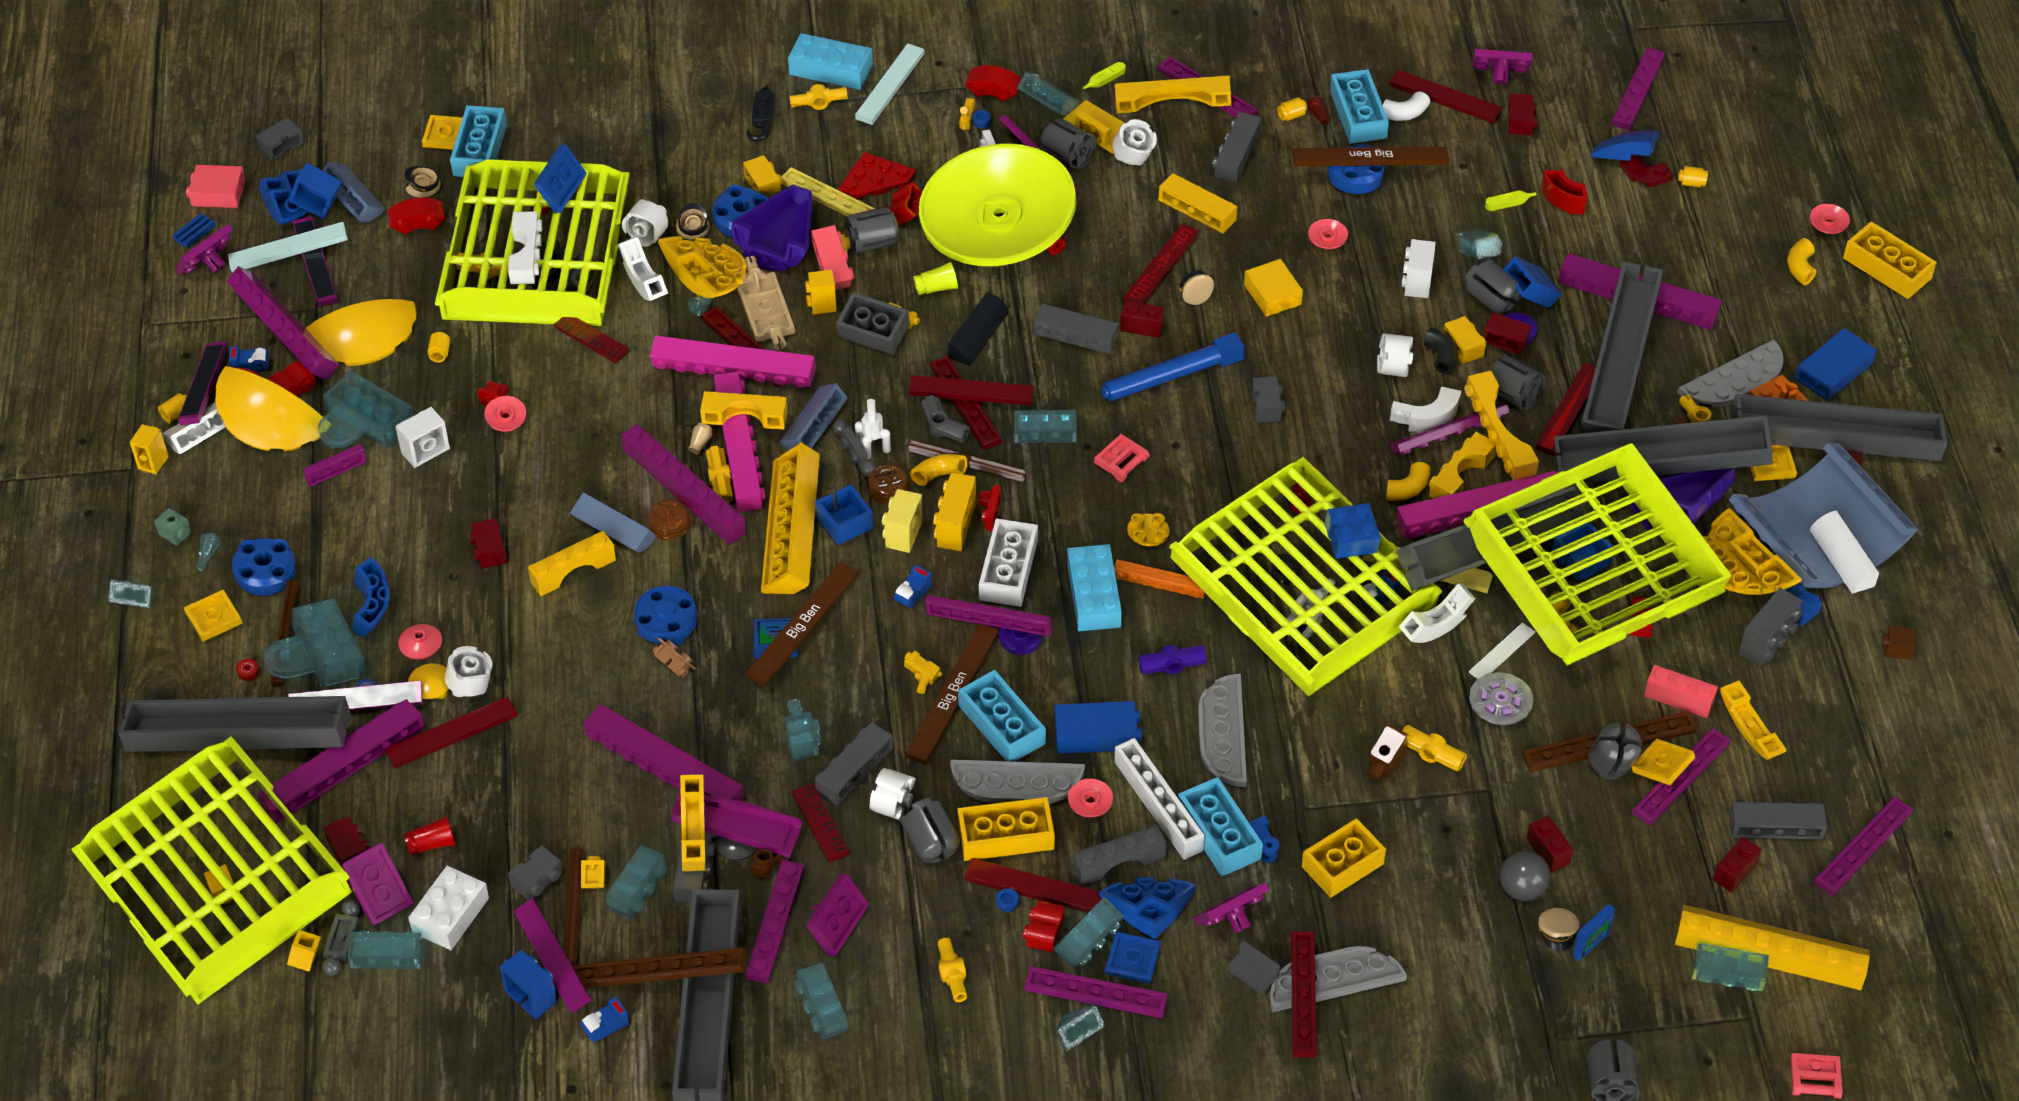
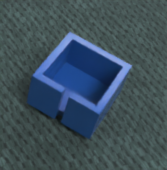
[289,163,342,220]
[815,484,874,545]
[1324,503,1381,559]
[1552,522,1613,582]
[500,950,557,1020]

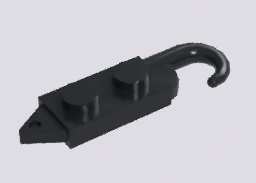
[747,85,775,141]

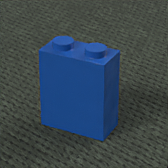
[1503,256,1562,308]

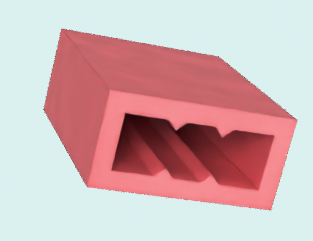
[186,165,246,208]

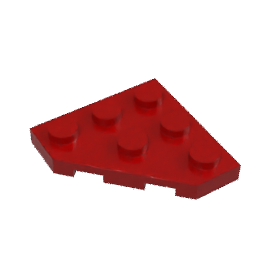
[838,152,916,200]

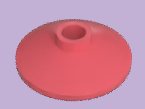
[1810,204,1850,234]
[1308,219,1348,249]
[485,396,526,432]
[398,624,442,660]
[1068,779,1113,817]

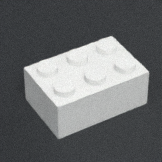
[408,866,489,950]

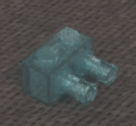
[784,699,821,762]

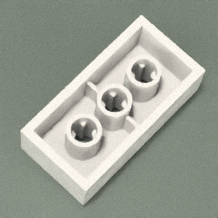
[979,519,1038,607]

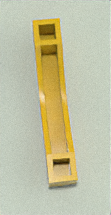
[1115,75,1231,113]
[1465,371,1539,480]

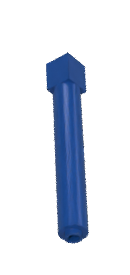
[1101,332,1244,402]

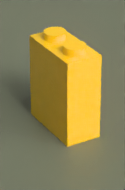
[1244,259,1303,317]

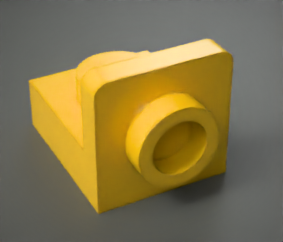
[581,856,606,889]

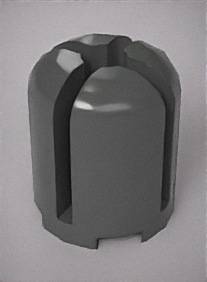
[1041,119,1097,169]
[844,207,899,254]
[1464,258,1521,314]
[1488,356,1546,410]
[1588,722,1642,780]
[899,798,960,863]
[1587,1039,1640,1101]

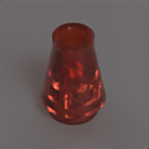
[1307,96,1331,125]

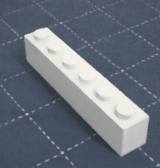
[1114,738,1204,860]

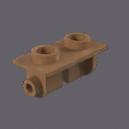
[653,638,696,677]

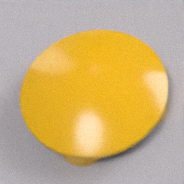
[1127,513,1170,547]
[408,663,449,699]

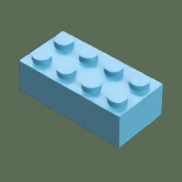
[788,33,873,90]
[1330,69,1389,144]
[450,105,507,177]
[1067,544,1122,631]
[958,670,1046,762]
[1178,777,1263,877]

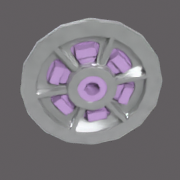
[1469,672,1533,725]

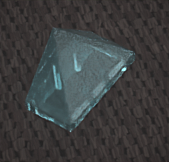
[108,580,153,608]
[1056,1005,1105,1050]

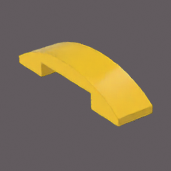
[1720,681,1787,760]

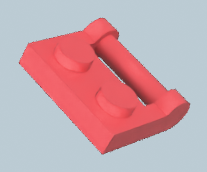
[1094,434,1150,482]
[1790,1053,1842,1099]

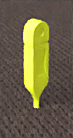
[1083,62,1126,90]
[1485,191,1536,211]

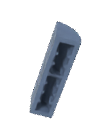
[323,162,386,222]
[780,383,848,450]
[569,492,656,552]

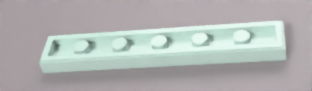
[855,44,925,125]
[228,222,348,273]

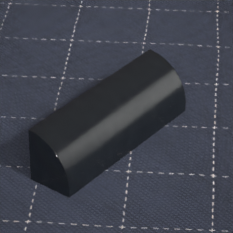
[948,292,1008,366]

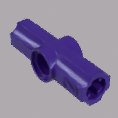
[1138,645,1206,675]

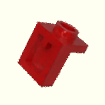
[477,381,508,406]

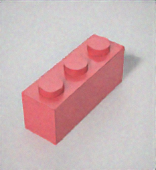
[811,225,854,290]
[1644,665,1718,718]

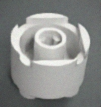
[1113,119,1157,165]
[622,199,668,247]
[1377,334,1413,377]
[445,646,492,697]
[869,768,915,820]

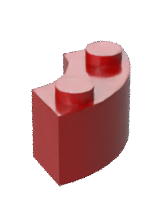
[964,65,1022,102]
[1541,170,1587,215]
[387,198,445,235]

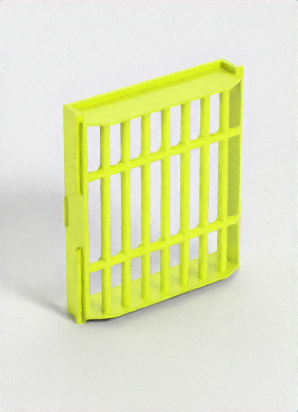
[435,159,629,326]
[1463,443,1732,665]
[1169,457,1443,697]
[71,736,352,1005]

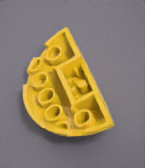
[658,236,747,298]
[306,299,417,366]
[215,366,332,451]
[1704,508,1802,595]

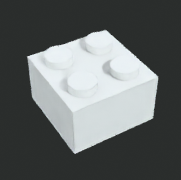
[1401,239,1436,298]
[395,407,450,468]

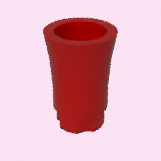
[404,815,456,855]

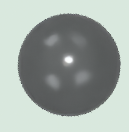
[1500,850,1551,901]

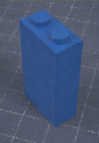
[1795,328,1877,401]
[1055,701,1142,754]

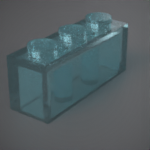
[1017,72,1080,116]
[1458,229,1502,259]
[1014,410,1077,443]
[605,845,667,919]
[1053,897,1124,968]
[347,931,424,969]
[1692,943,1769,991]
[794,962,848,1040]

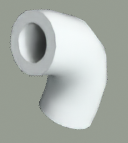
[1383,92,1430,121]

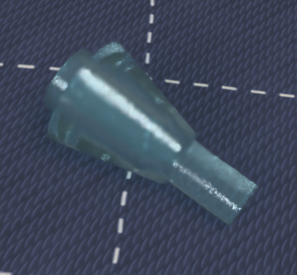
[688,296,714,316]
[196,533,221,571]

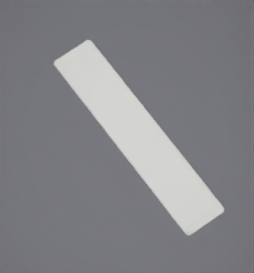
[1469,623,1535,679]

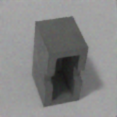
[256,117,304,161]
[1251,377,1285,422]
[508,845,563,900]

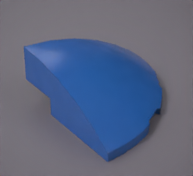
[1591,130,1659,161]
[258,170,308,225]
[1099,877,1196,939]

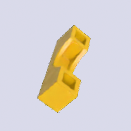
[700,391,788,430]
[1429,432,1496,499]
[528,530,616,597]
[680,775,705,871]

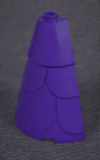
[732,184,812,271]
[1627,468,1735,537]

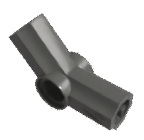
[921,395,970,443]

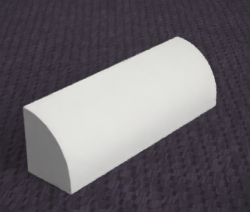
[162,402,225,454]
[1810,511,1879,594]

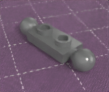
[833,419,877,478]
[322,899,360,976]

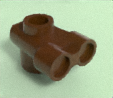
[750,848,783,878]

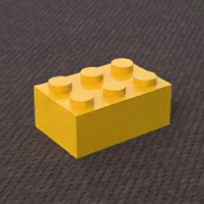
[933,472,976,552]
[1302,818,1386,898]

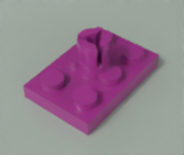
[1472,49,1532,84]
[175,224,233,276]
[340,842,414,926]
[806,873,869,957]
[1192,883,1269,933]

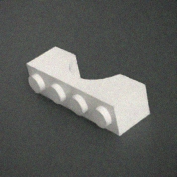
[508,212,542,284]

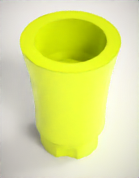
[913,262,958,295]

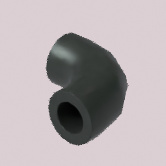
[1424,327,1458,375]

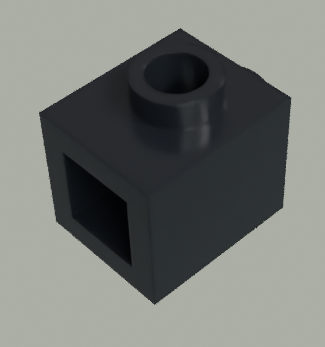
[1270,554,1303,584]

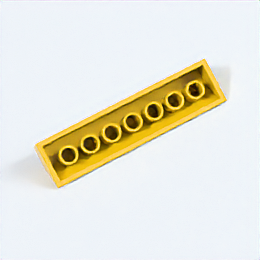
[761,442,820,594]
[1675,904,1870,990]

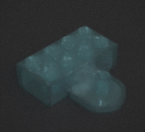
[318,370,414,448]
[263,598,365,687]

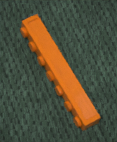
[1114,559,1205,599]

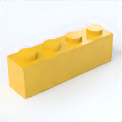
[1159,173,1237,233]

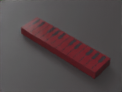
[554,317,629,364]
[792,783,849,863]

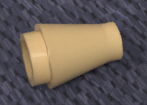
[688,423,713,455]

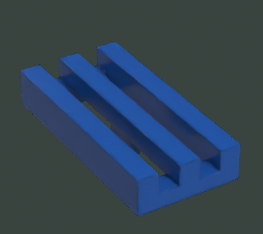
[173,213,216,248]

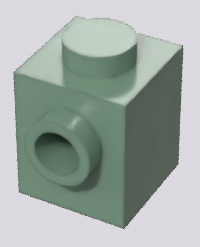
[154,508,191,546]

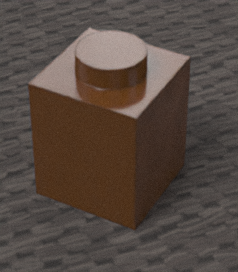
[1882,626,1916,660]

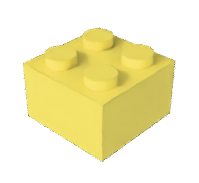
[882,489,923,553]

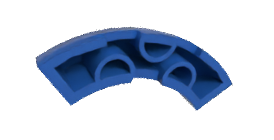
[353,557,390,637]

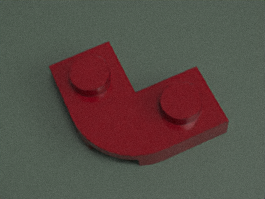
[1619,155,1674,187]

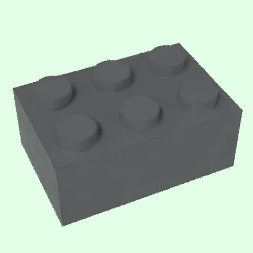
[836,292,910,355]
[1739,588,1803,667]

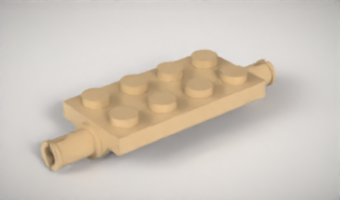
[737,256,795,350]

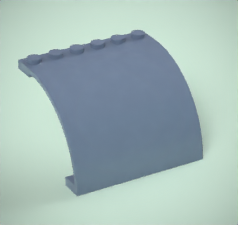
[1729,442,1918,588]

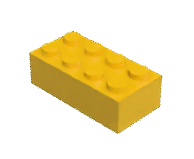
[1843,221,1937,299]
[957,797,1055,861]

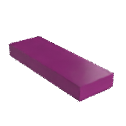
[303,444,366,487]

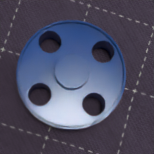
[1327,144,1385,194]
[713,185,769,238]
[232,538,296,595]
[634,586,698,646]

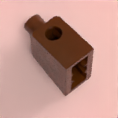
[1367,724,1408,781]

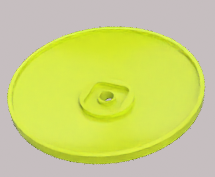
[919,144,1076,266]

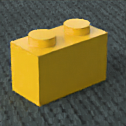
[743,155,783,198]
[805,270,837,315]
[1443,316,1486,364]
[130,424,169,475]

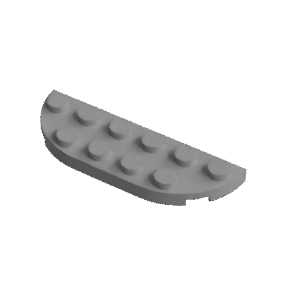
[1677,339,1784,408]
[1198,674,1247,787]
[950,760,1085,804]
[1270,946,1407,1012]

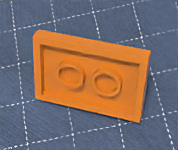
[1749,375,1809,401]

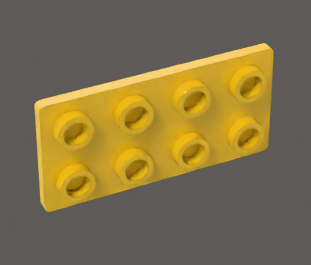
[1063,100,1124,154]

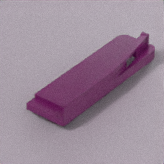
[671,789,802,858]

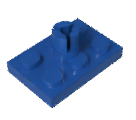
[533,144,587,214]

